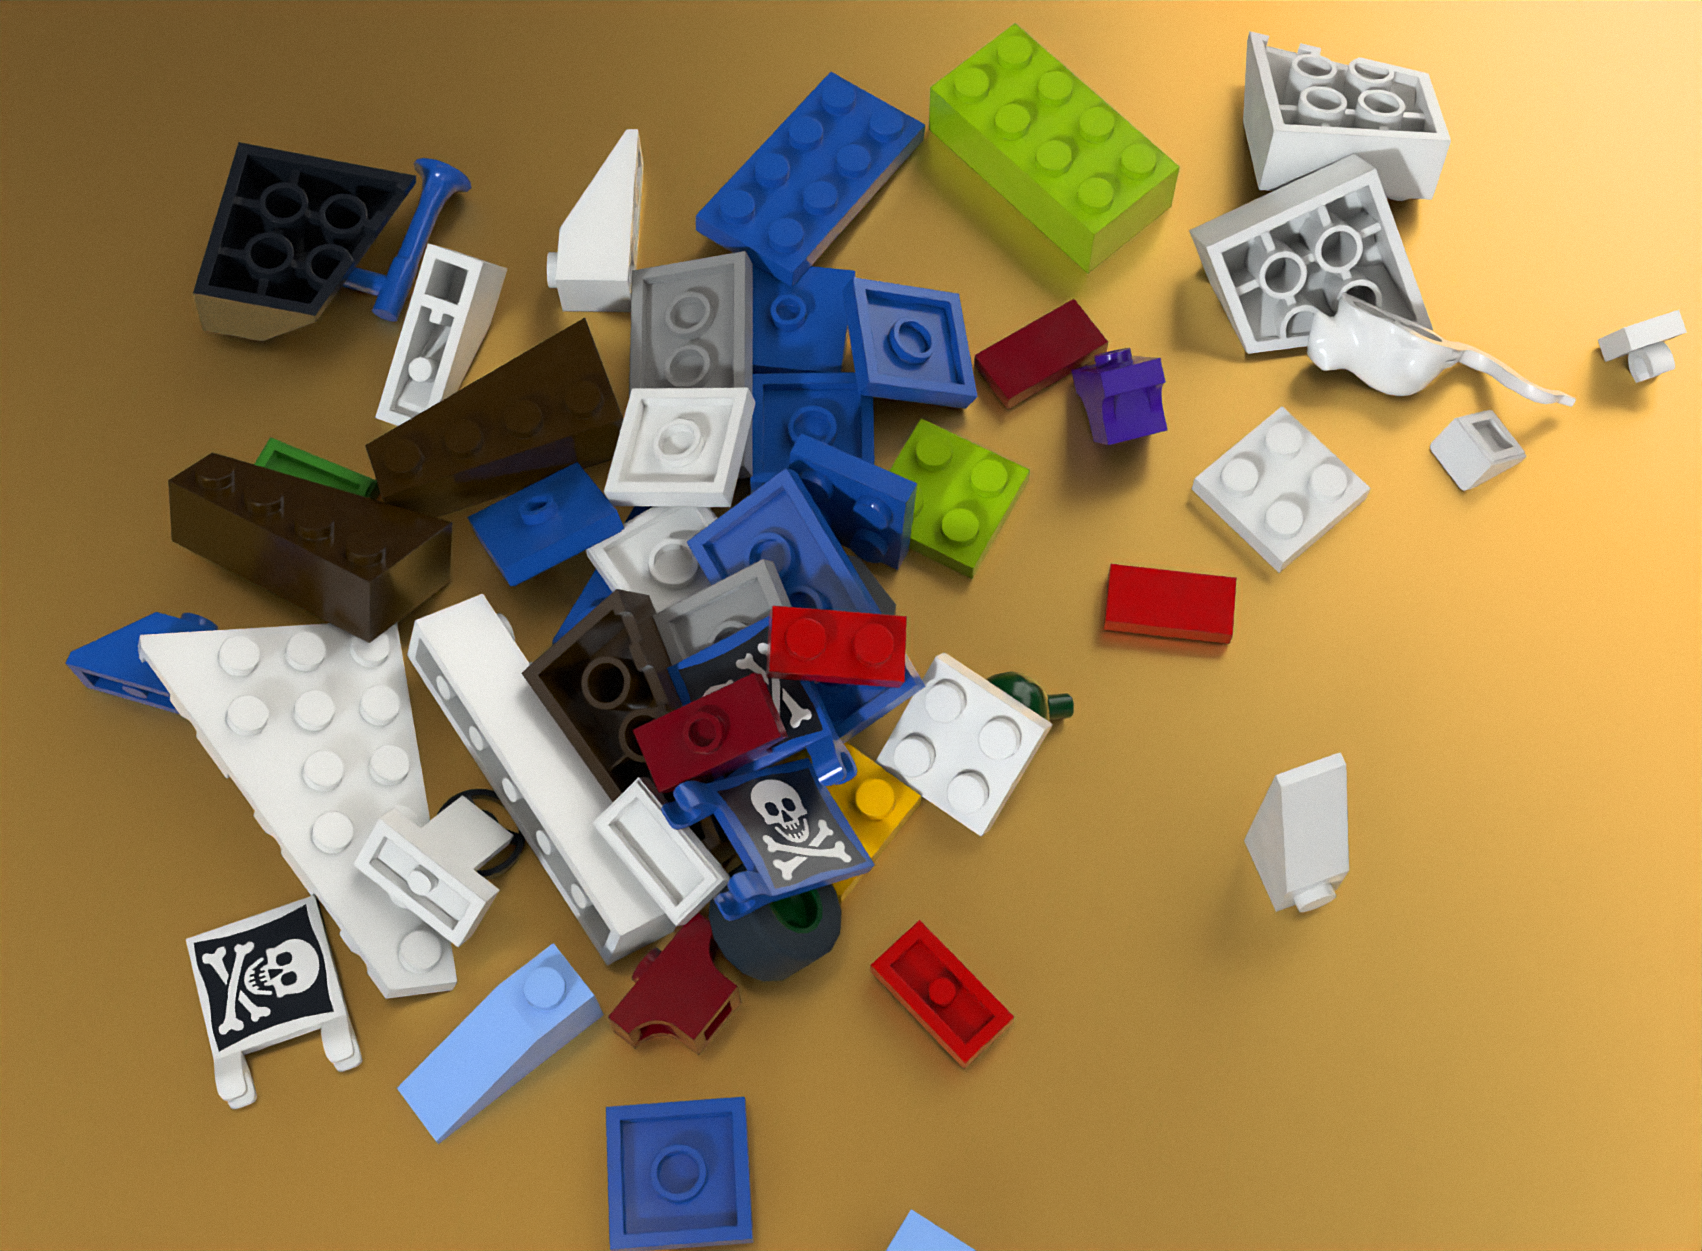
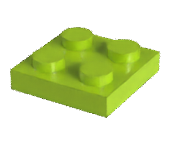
[889,418,1030,579]

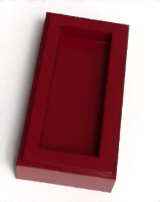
[974,299,1108,410]

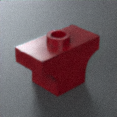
[633,673,788,793]
[608,913,741,1055]

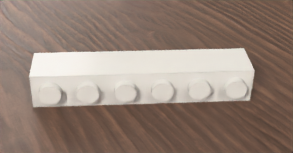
[407,594,676,965]

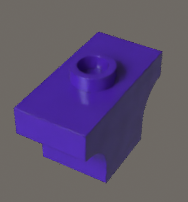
[1071,347,1168,445]

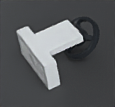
[353,789,525,948]

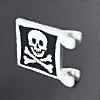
[186,895,363,1109]

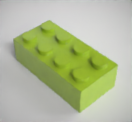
[929,23,1180,274]

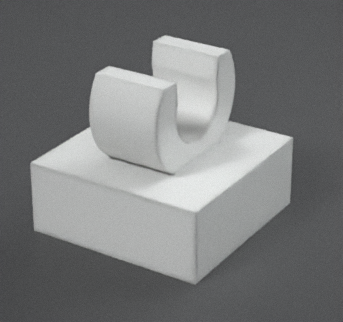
[1597,309,1687,383]

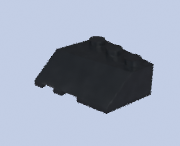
[193,142,416,341]

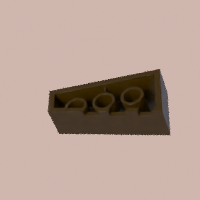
[365,318,623,518]
[168,452,452,643]
[521,589,736,865]

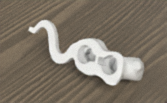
[1307,293,1576,407]

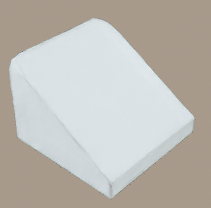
[1430,410,1527,491]

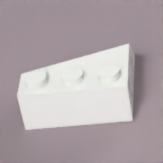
[1243,31,1451,201]
[1189,154,1433,354]

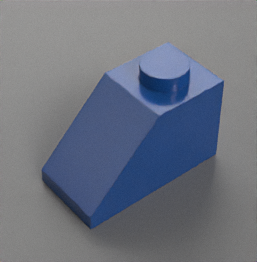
[65,612,218,714]

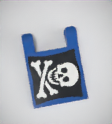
[667,616,857,786]
[661,758,875,921]

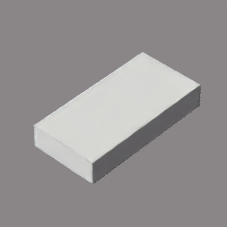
[592,777,731,926]

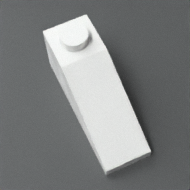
[547,129,644,312]
[375,243,508,426]
[1244,752,1349,912]

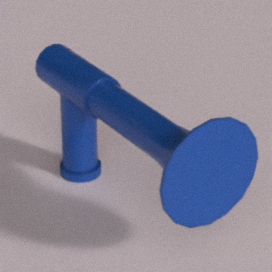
[342,158,472,322]

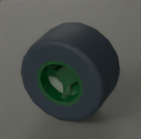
[708,863,842,982]

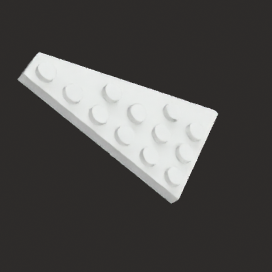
[138,623,457,999]

